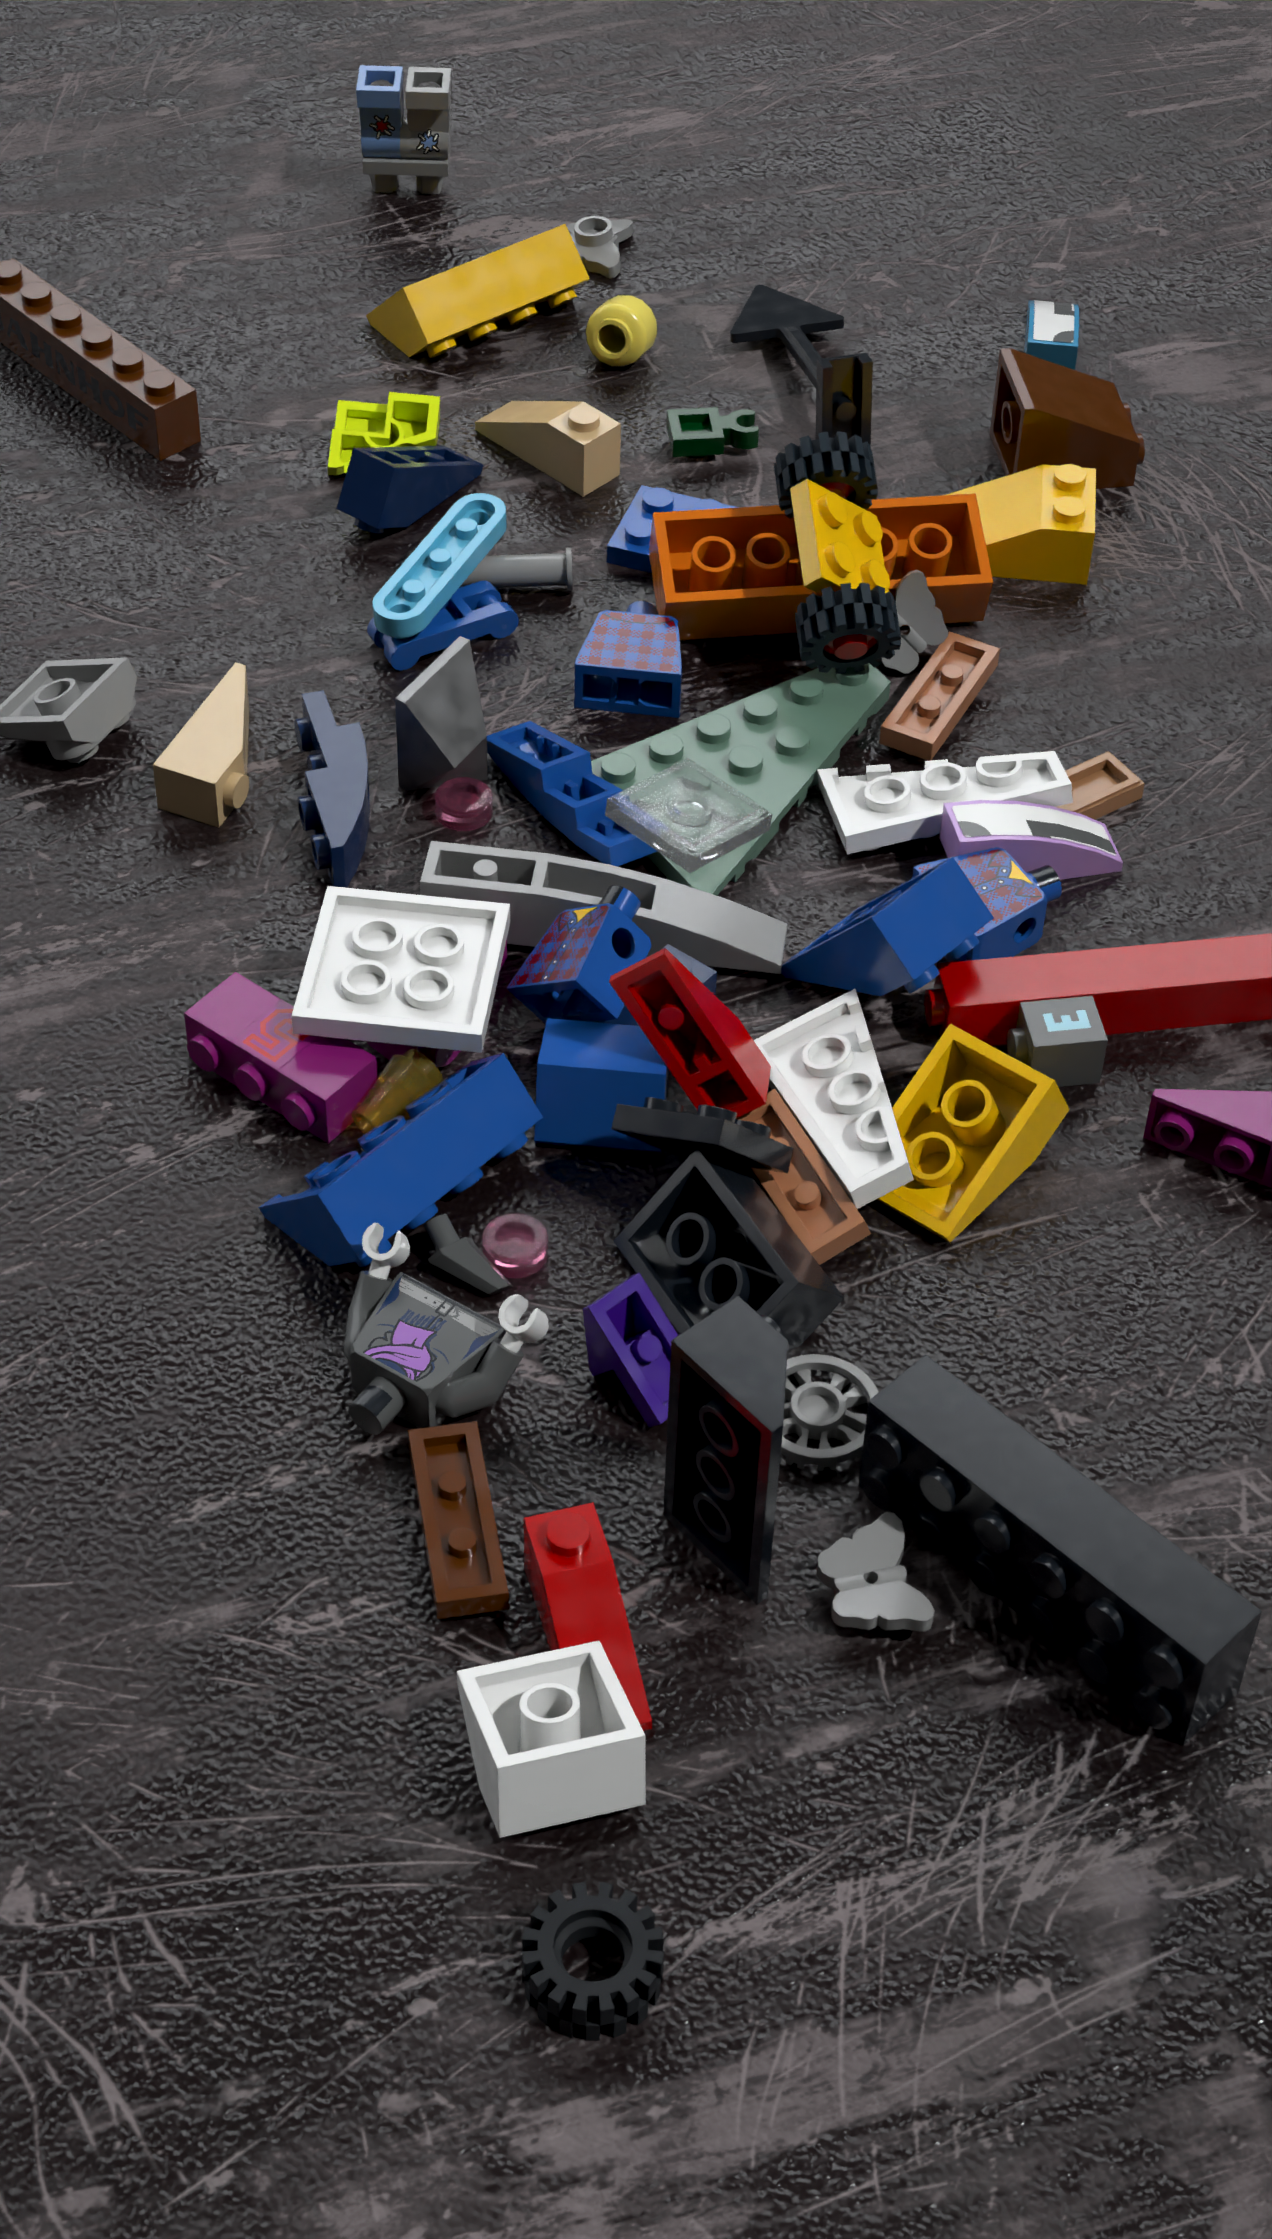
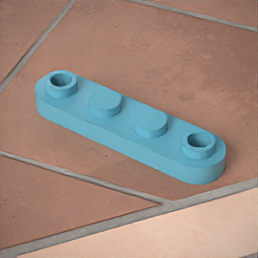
[372,493,507,639]

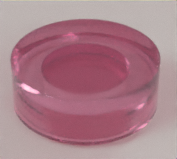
[435,777,493,831]
[482,1213,548,1278]

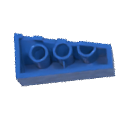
[258,1053,543,1267]

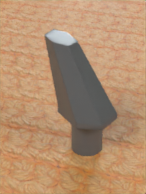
[424,1214,513,1295]

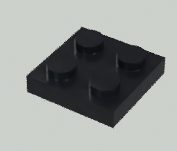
[611,1097,794,1173]

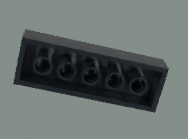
[858,1354,1262,1745]

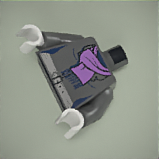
[344,1223,549,1435]

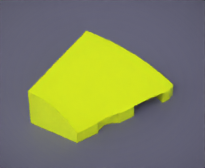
[328,392,440,475]

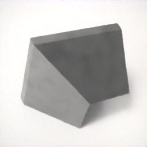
[395,636,488,791]

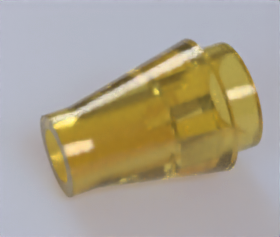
[351,1049,444,1134]

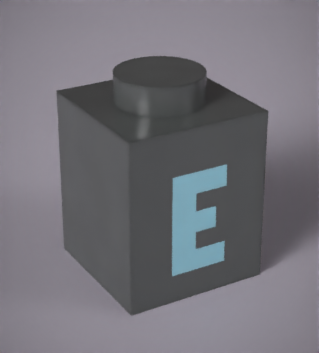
[1007,996,1108,1087]

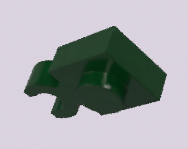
[666,407,759,458]

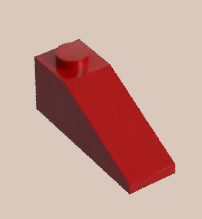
[609,948,771,1118]
[524,1503,652,1731]

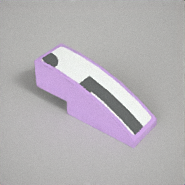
[939,800,1123,880]

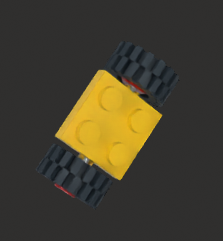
[774,432,901,674]

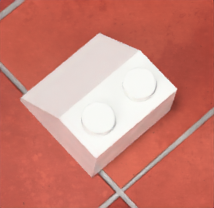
[456,1641,646,1838]

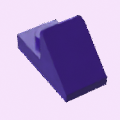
[583,1272,678,1427]

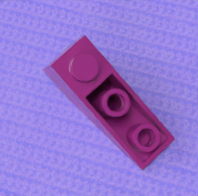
[1143,1089,1272,1188]

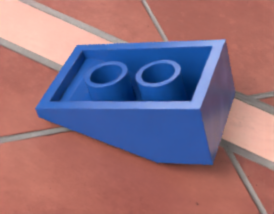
[781,856,994,996]

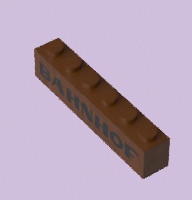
[0,258,201,461]

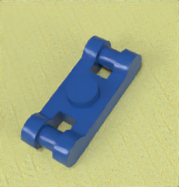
[367,580,519,671]

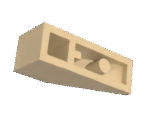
[475,401,621,497]
[153,662,249,828]

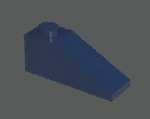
[336,445,484,534]

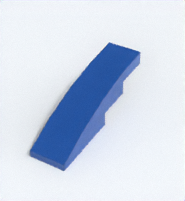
[487,721,660,867]

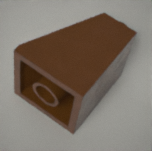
[989,348,1145,489]

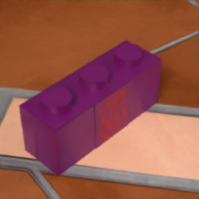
[184,972,379,1144]

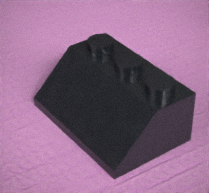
[614,1147,844,1351]

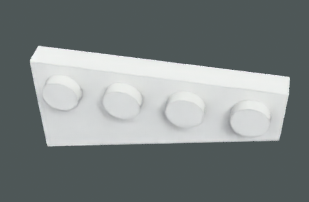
[817,751,1073,855]
[754,989,914,1209]

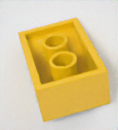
[946,464,1096,585]
[876,1024,1070,1243]

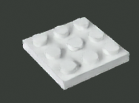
[292,886,510,1053]

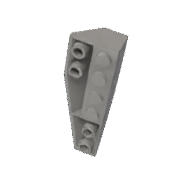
[420,841,787,974]

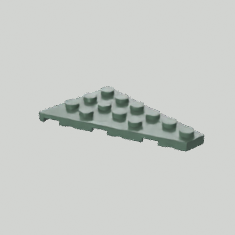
[591,663,891,896]

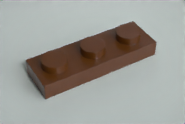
[408,1421,509,1619]

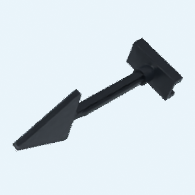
[730,285,873,446]

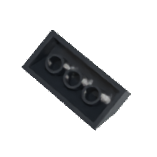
[663,1296,788,1605]

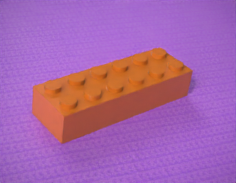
[649,493,993,640]

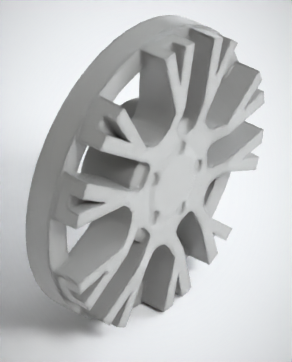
[781,1354,879,1471]

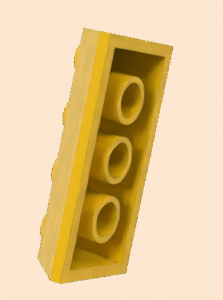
[366,224,590,358]

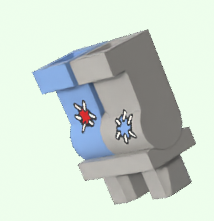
[356,65,451,194]

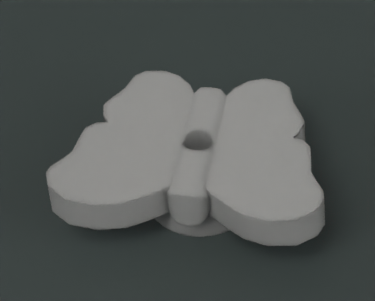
[567,216,634,279]
[881,570,948,673]
[816,1512,935,1632]

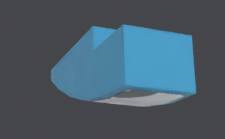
[1024,300,1079,370]

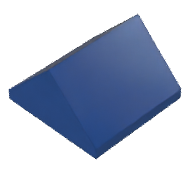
[534,1018,669,1154]

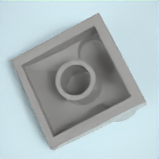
[0,657,137,763]

